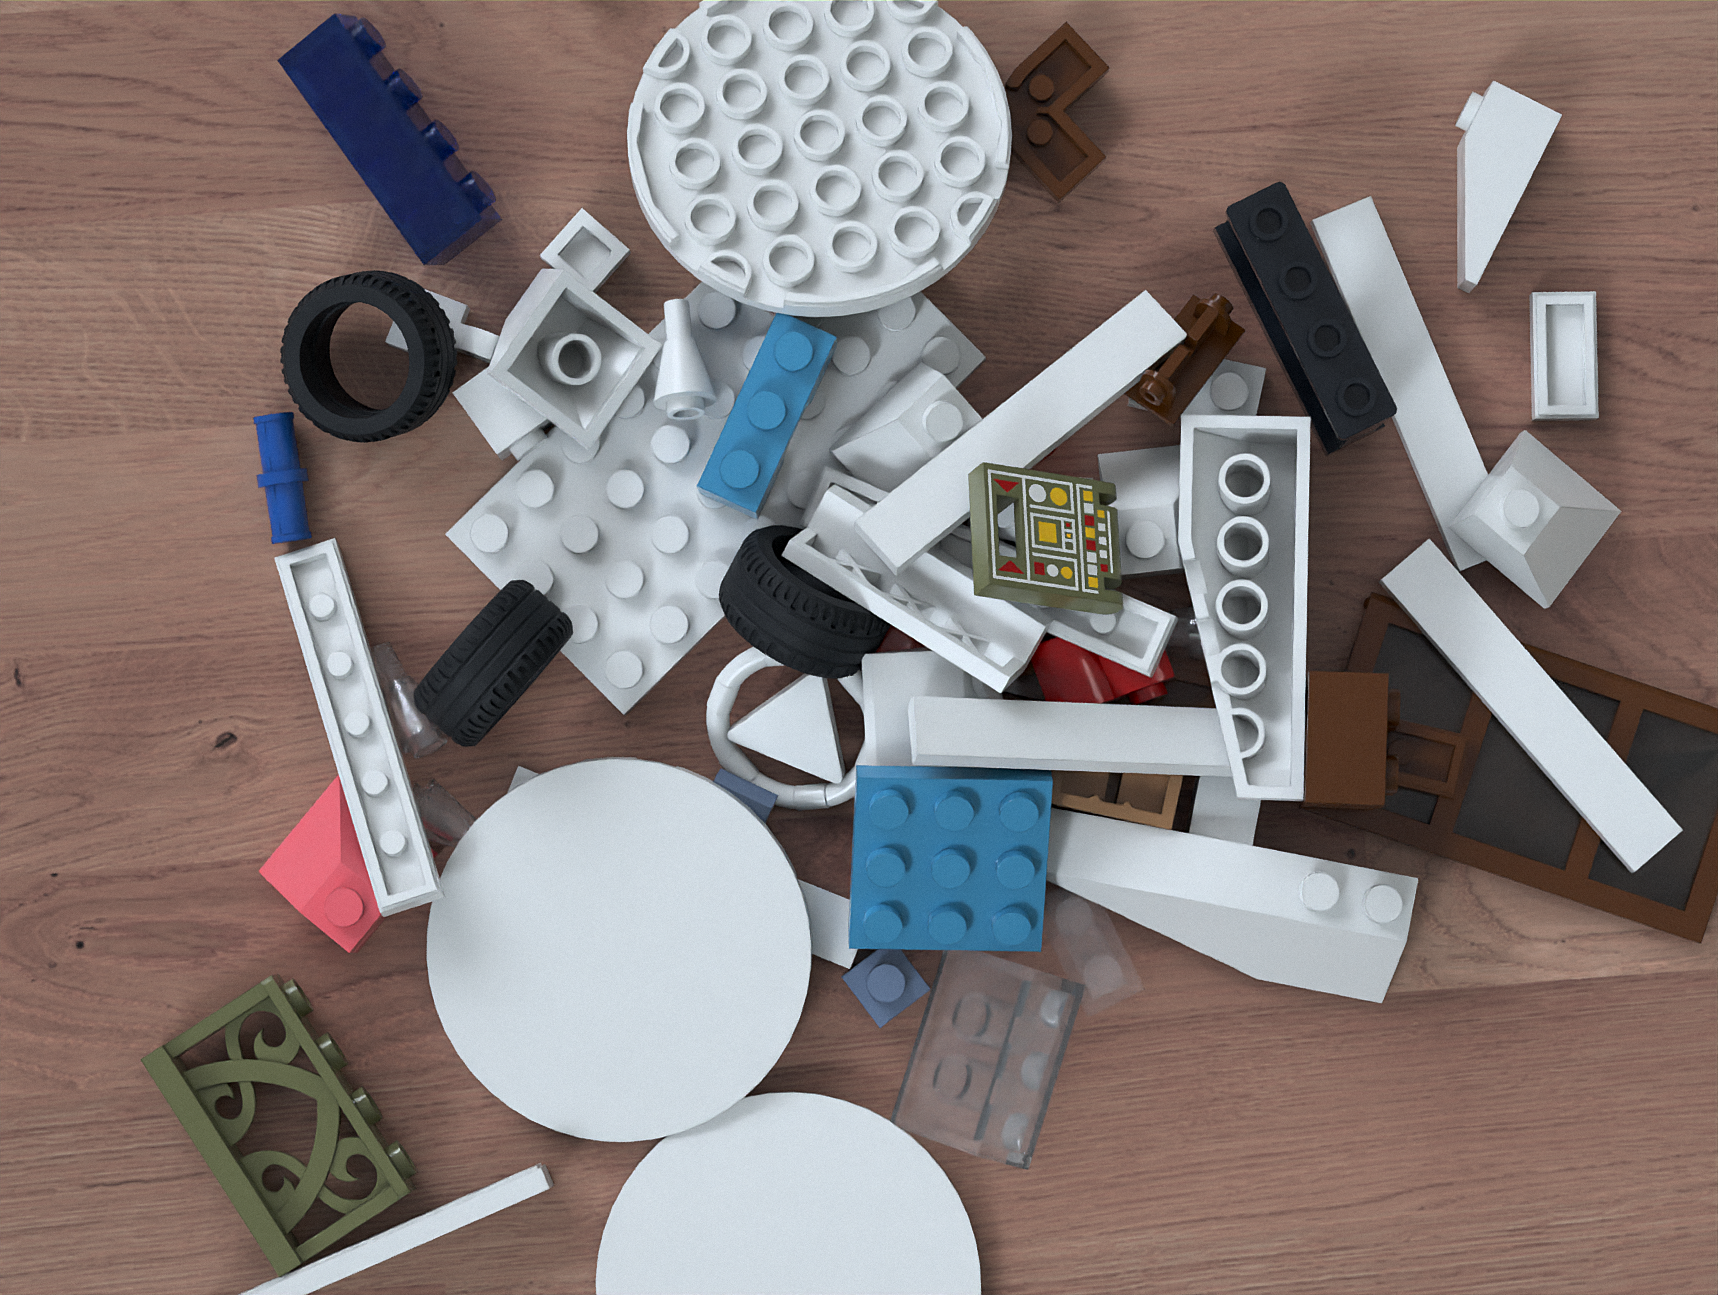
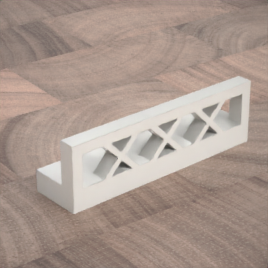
[781,484,1053,693]

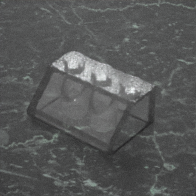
[890,950,1086,1170]

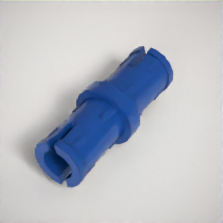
[253,412,312,544]

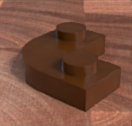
[1004,21,1110,203]

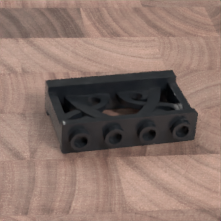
[1213,182,1397,456]

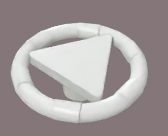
[706,647,866,811]

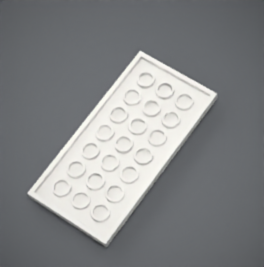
[445,282,986,716]

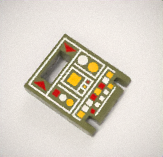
[968,462,1124,615]

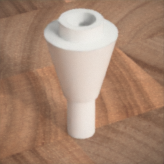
[653,299,717,420]

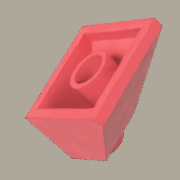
[258,774,439,953]

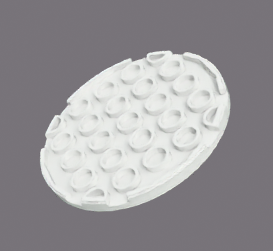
[627,0,1012,317]
[427,757,812,1142]
[596,1092,981,1295]

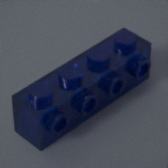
[277,13,502,265]

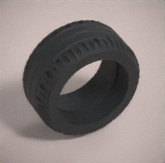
[280,270,457,443]
[719,525,891,679]
[413,580,573,747]

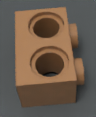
[1051,770,1183,830]

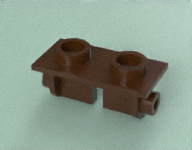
[1124,293,1245,427]

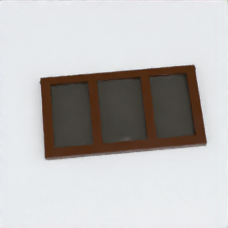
[1298,592,1718,944]

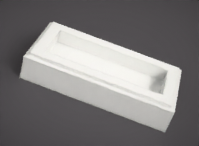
[1529,291,1599,421]

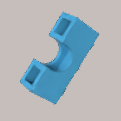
[697,313,837,520]

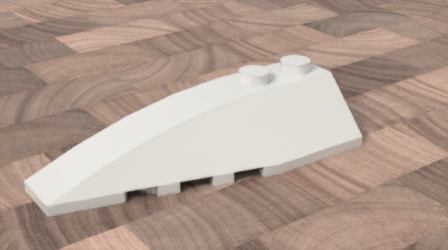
[1178,415,1311,801]
[1046,808,1418,1003]

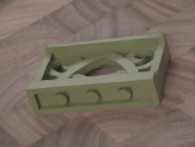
[140,974,418,1277]

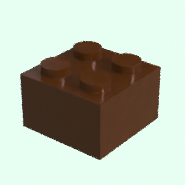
[1301,671,1401,810]

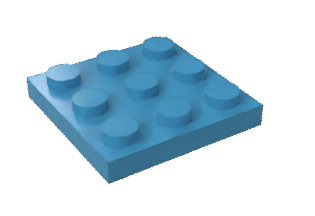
[848,765,1053,952]

